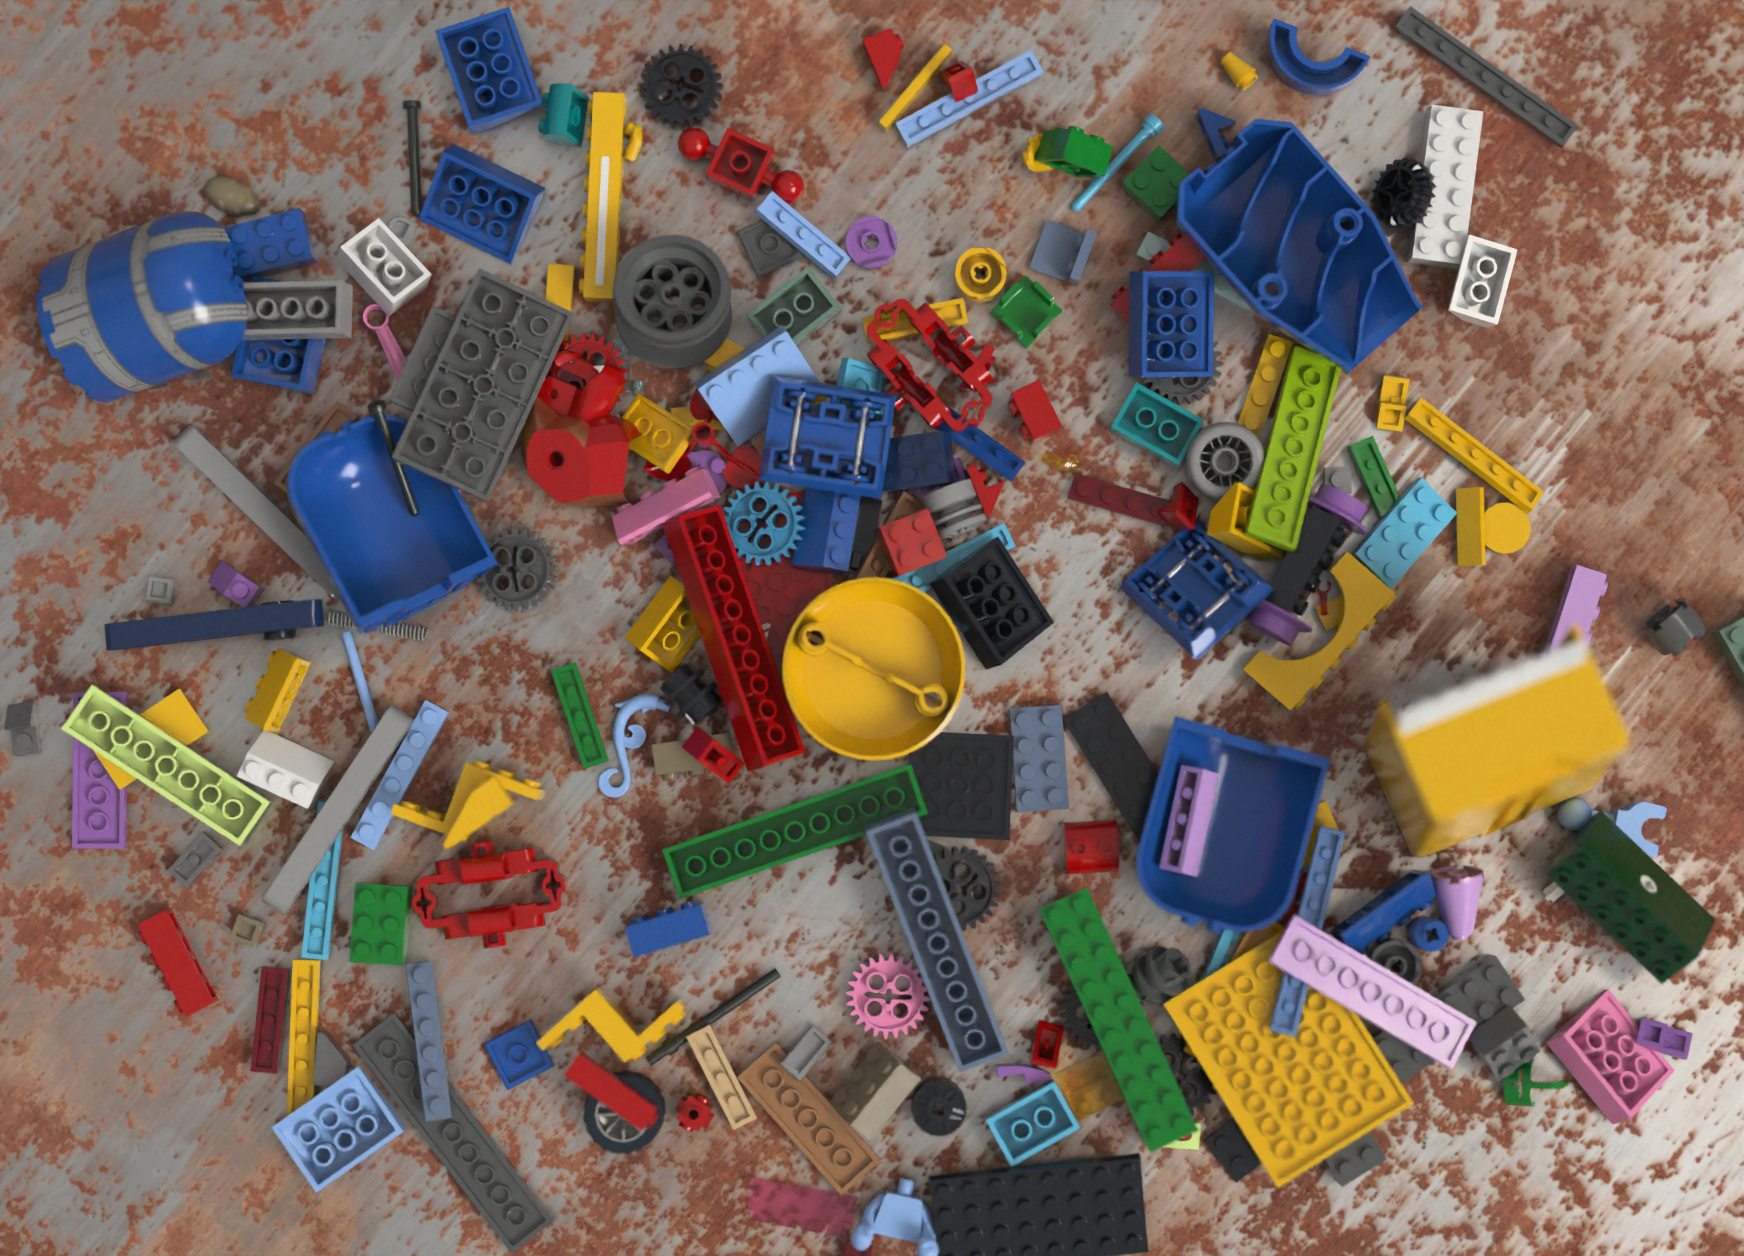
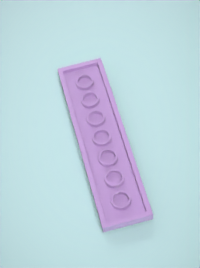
[1267,915,1476,1069]

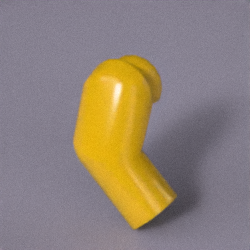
[623,122,643,161]

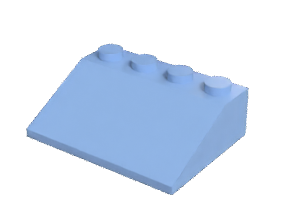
[695,325,820,446]
[271,1066,408,1193]

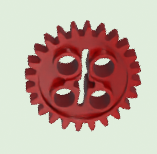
[545,332,630,409]

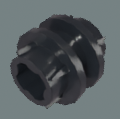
[660,663,722,725]

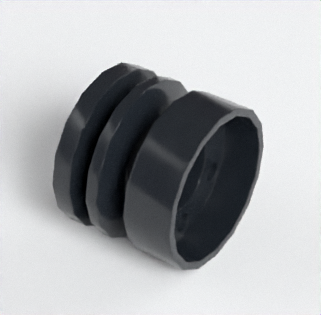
[911,1076,967,1136]

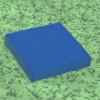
[484,1019,555,1090]

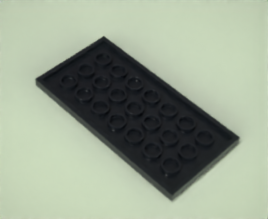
[929,1153,1148,1256]

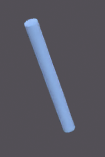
[341,631,379,733]

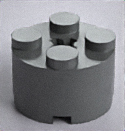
[1642,598,1707,656]
[1366,938,1422,986]

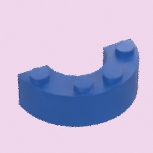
[1266,18,1370,96]

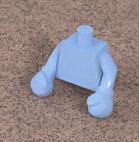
[851,1177,939,1256]

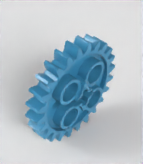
[723,481,806,566]

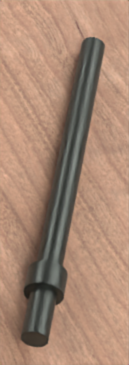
[646,968,781,1066]

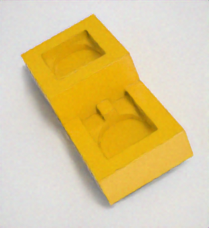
[1376,374,1410,432]

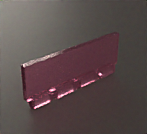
[749,1178,857,1238]

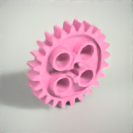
[846,953,931,1039]

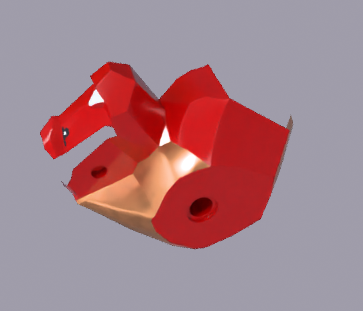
[521,350,643,508]

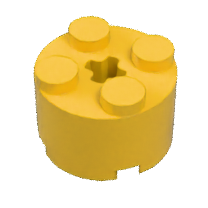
[954,247,1007,304]

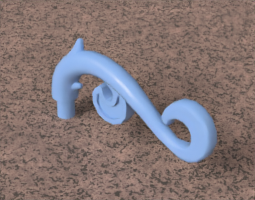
[598,694,671,798]

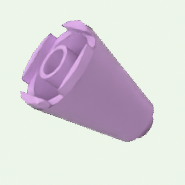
[1431,866,1484,940]

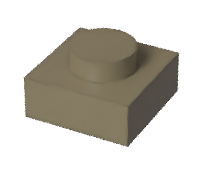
[229,914,265,948]

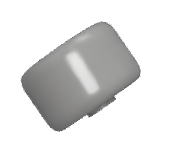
[1185,422,1265,500]

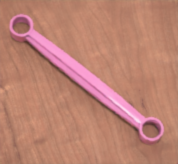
[363,304,462,493]

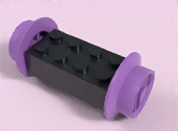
[1245,483,1368,646]

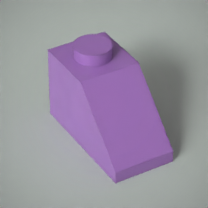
[207,560,265,607]

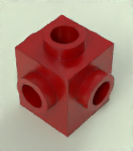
[675,1092,714,1132]

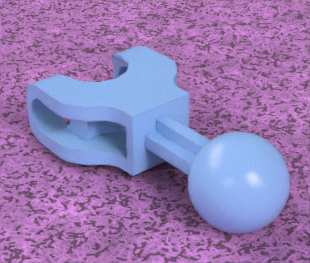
[1557,797,1667,857]

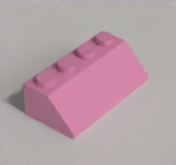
[612,467,722,545]

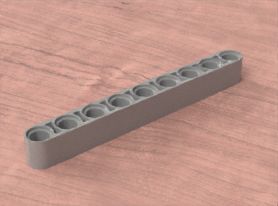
[172,423,340,601]
[263,705,414,915]

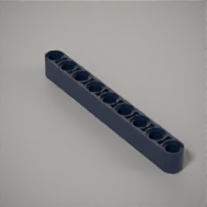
[104,599,325,651]

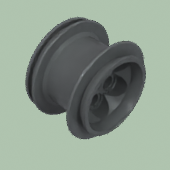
[613,235,732,369]

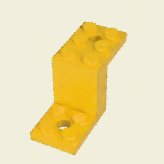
[390,760,545,841]
[536,986,688,1062]

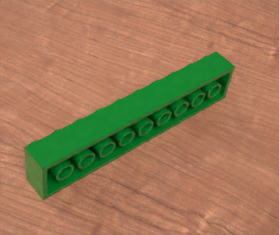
[662,764,928,899]
[1038,887,1198,1153]

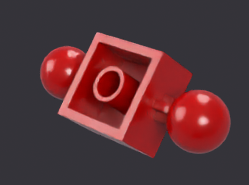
[678,127,804,203]

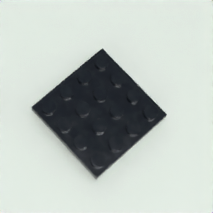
[908,732,1014,840]

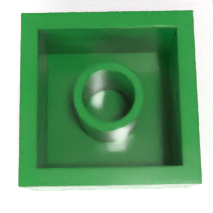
[1035,126,1113,178]
[1121,145,1190,223]

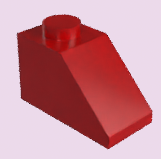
[863,28,904,92]
[682,726,745,783]

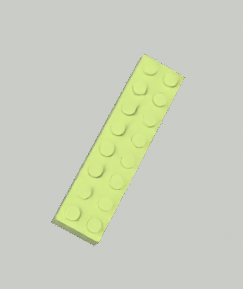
[61,685,271,846]

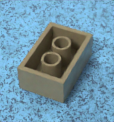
[829,1041,921,1140]

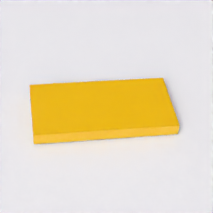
[92,688,209,790]

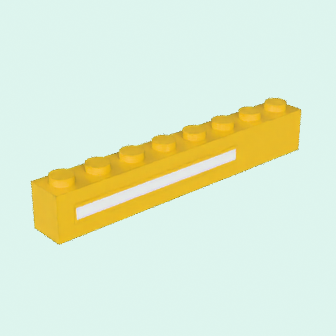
[579,92,626,302]

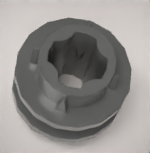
[1129,947,1192,1004]

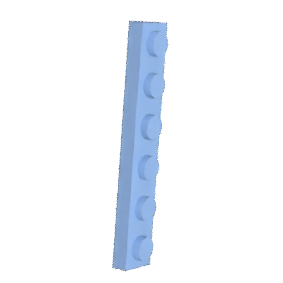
[895,50,1043,147]
[350,700,450,850]

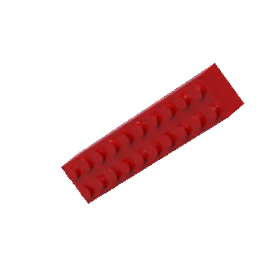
[662,505,805,772]

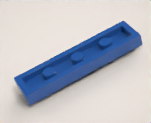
[936,404,1026,481]

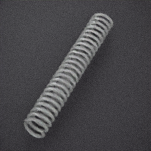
[324,609,429,641]

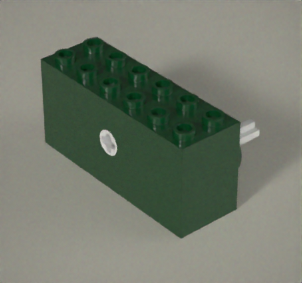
[1543,810,1716,984]

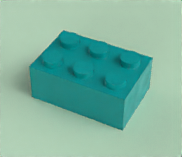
[1108,382,1204,468]

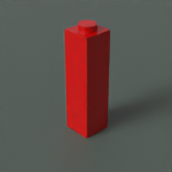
[564,1051,659,1131]

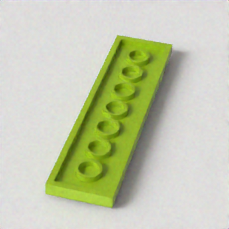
[1244,346,1341,552]

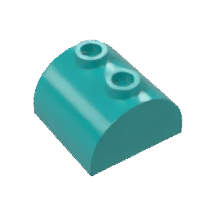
[538,83,589,147]

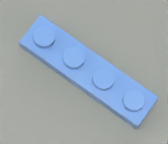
[754,191,851,279]

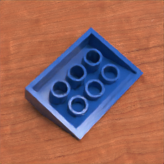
[435,7,543,135]
[419,144,546,264]
[1128,271,1214,377]
[231,276,326,395]
[1329,869,1436,955]

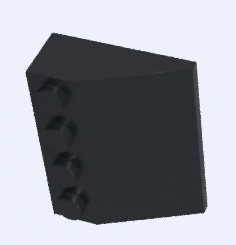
[929,537,1054,669]

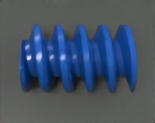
[1407,916,1449,952]

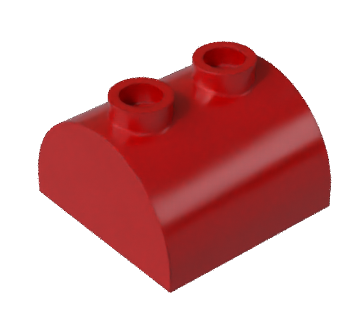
[1063,820,1119,875]

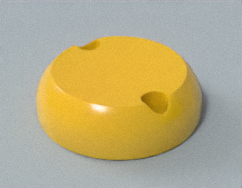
[782,577,965,761]

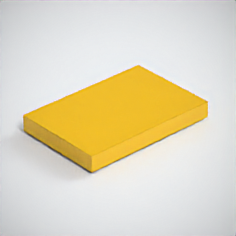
[621,393,694,474]

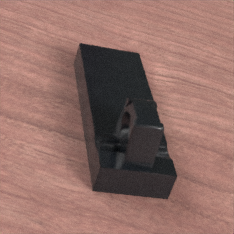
[846,496,882,575]

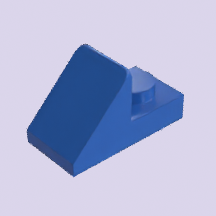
[1195,108,1236,162]

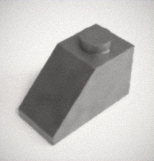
[313,1030,354,1086]

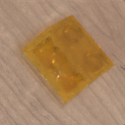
[1055,1051,1124,1121]

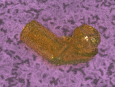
[1042,450,1082,472]

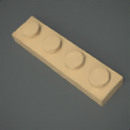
[686,1024,757,1130]

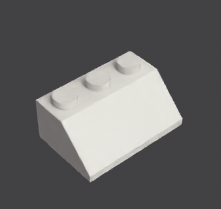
[1448,235,1517,328]
[237,730,336,809]

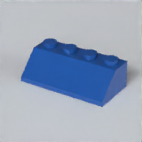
[791,469,861,576]

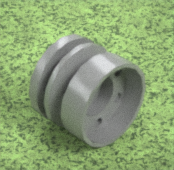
[921,479,987,540]

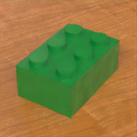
[349,882,412,966]

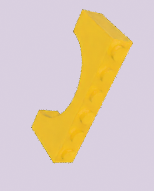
[1242,551,1395,711]

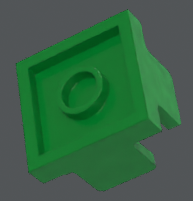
[989,275,1063,349]

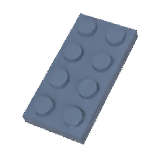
[1009,705,1069,812]

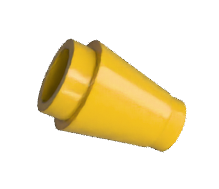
[1220,52,1258,90]

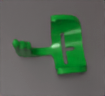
[1503,1059,1569,1107]

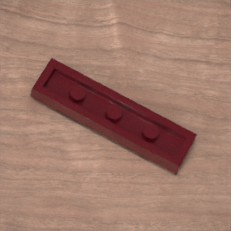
[1067,473,1171,527]
[250,966,289,1074]

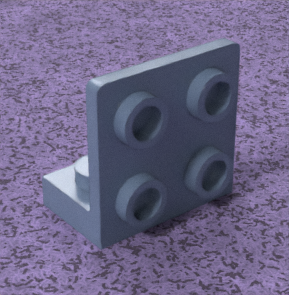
[1030,220,1097,286]

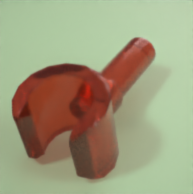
[1316,581,1331,615]

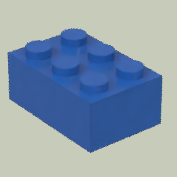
[224,208,318,282]
[625,899,713,957]

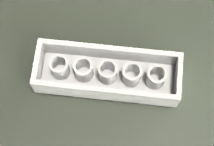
[1407,105,1483,270]

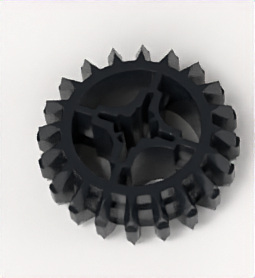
[1370,158,1437,229]

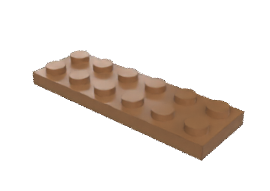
[737,1042,880,1196]

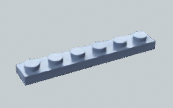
[405,961,452,1122]

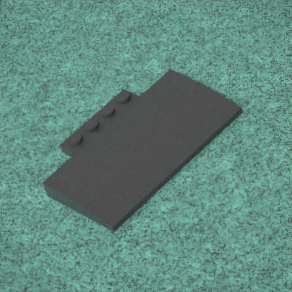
[389,268,575,502]

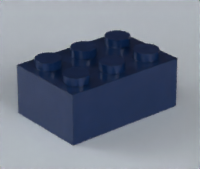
[882,430,956,495]

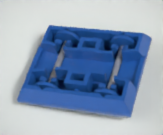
[759,376,896,499]
[1120,518,1274,660]

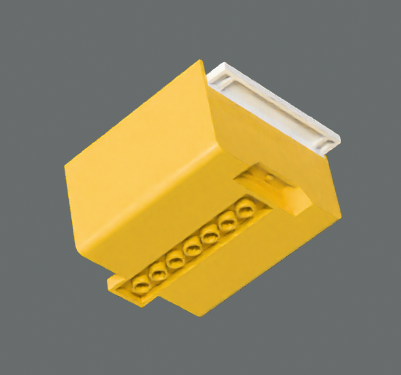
[1364,624,1629,858]

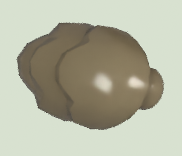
[204,176,260,218]

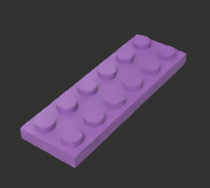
[72,692,128,849]

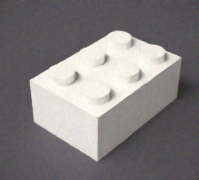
[336,218,432,316]

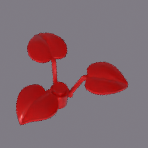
[643,388,766,489]

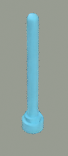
[1071,113,1165,212]

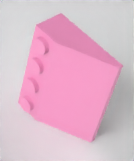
[1546,989,1675,1125]

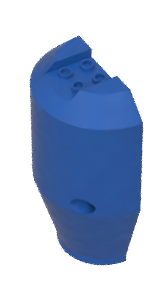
[1176,119,1424,375]

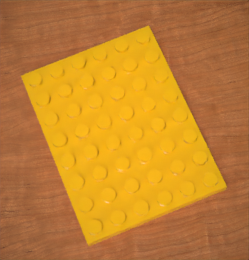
[1163,929,1413,1188]

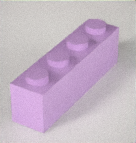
[1543,565,1608,656]
[1159,765,1219,877]

